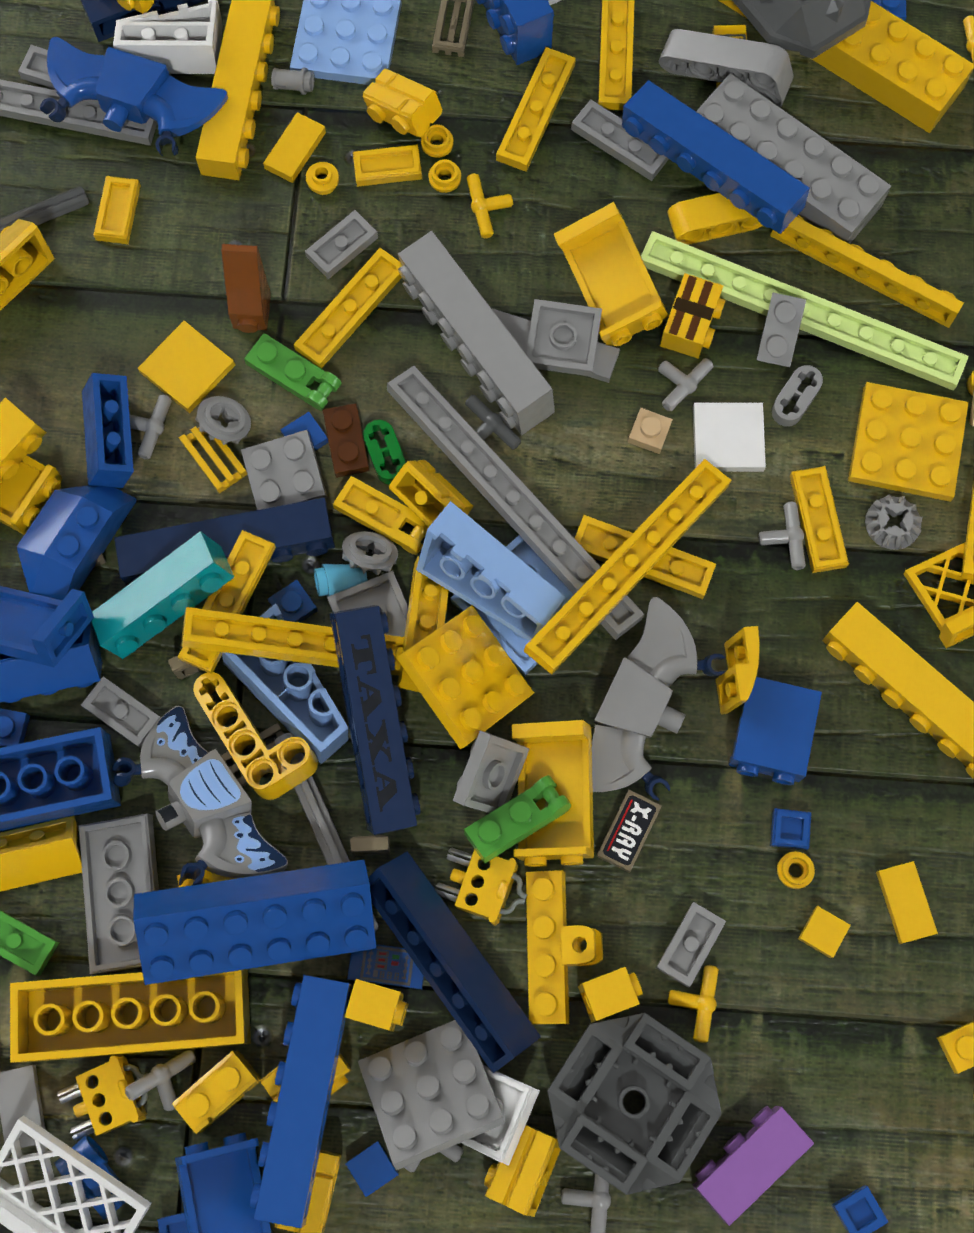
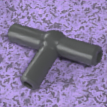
[465,395,521,450]

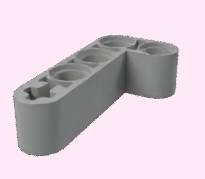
[659,29,794,108]

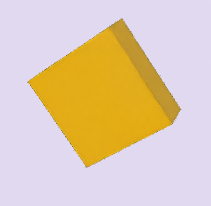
[798,906,851,958]

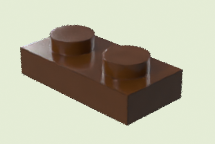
[323,403,370,478]

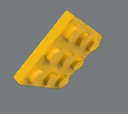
[848,382,969,502]
[396,605,534,749]

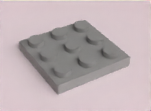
[358,1020,506,1170]

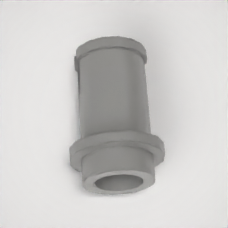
[271,68,314,95]

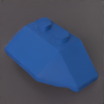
[17,485,137,600]

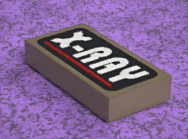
[596,790,662,873]

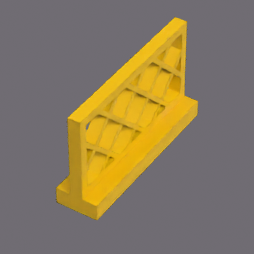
[904,542,974,649]

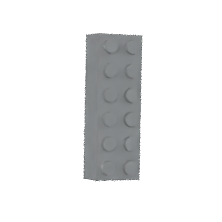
[696,73,891,244]
[398,231,555,436]

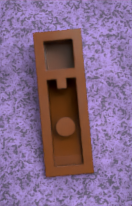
[221,244,271,333]

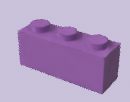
[692,1106,814,1226]

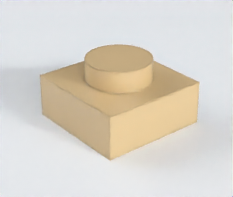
[628,408,673,454]

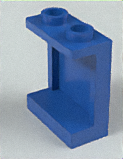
[729,677,822,785]

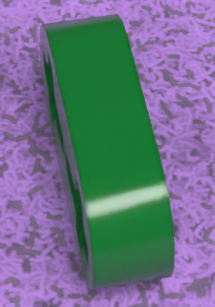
[363,420,405,485]

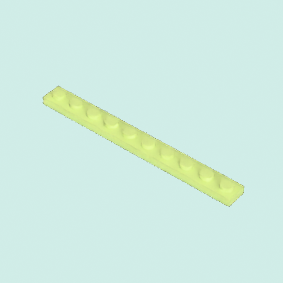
[641,231,969,391]

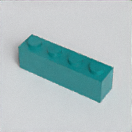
[92,531,234,659]

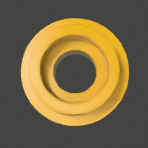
[421,124,454,158]
[428,159,461,193]
[306,162,339,195]
[777,851,815,889]

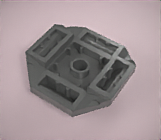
[732,0,871,59]
[547,1013,722,1195]

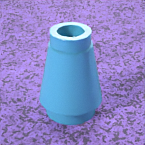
[314,564,367,597]

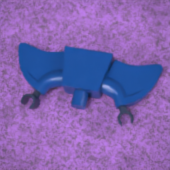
[40,37,228,157]

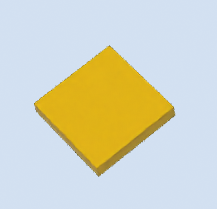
[138,321,236,414]

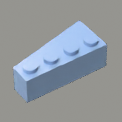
[416,501,566,641]
[222,603,348,764]

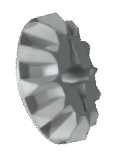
[195,396,251,445]
[865,494,923,550]
[342,531,398,575]

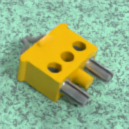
[435,848,527,926]
[57,1055,148,1140]

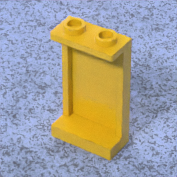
[554,202,669,346]
[0,455,63,535]
[512,720,594,867]

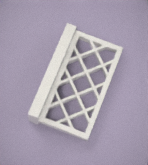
[0,1115,152,1233]

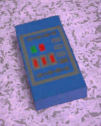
[347,944,424,990]

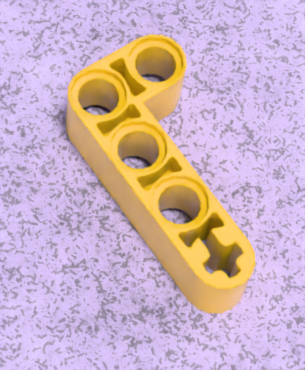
[193,672,318,800]

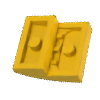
[716,626,760,714]

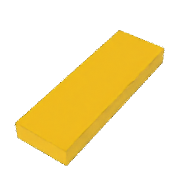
[790,466,849,573]

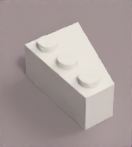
[113,0,223,74]

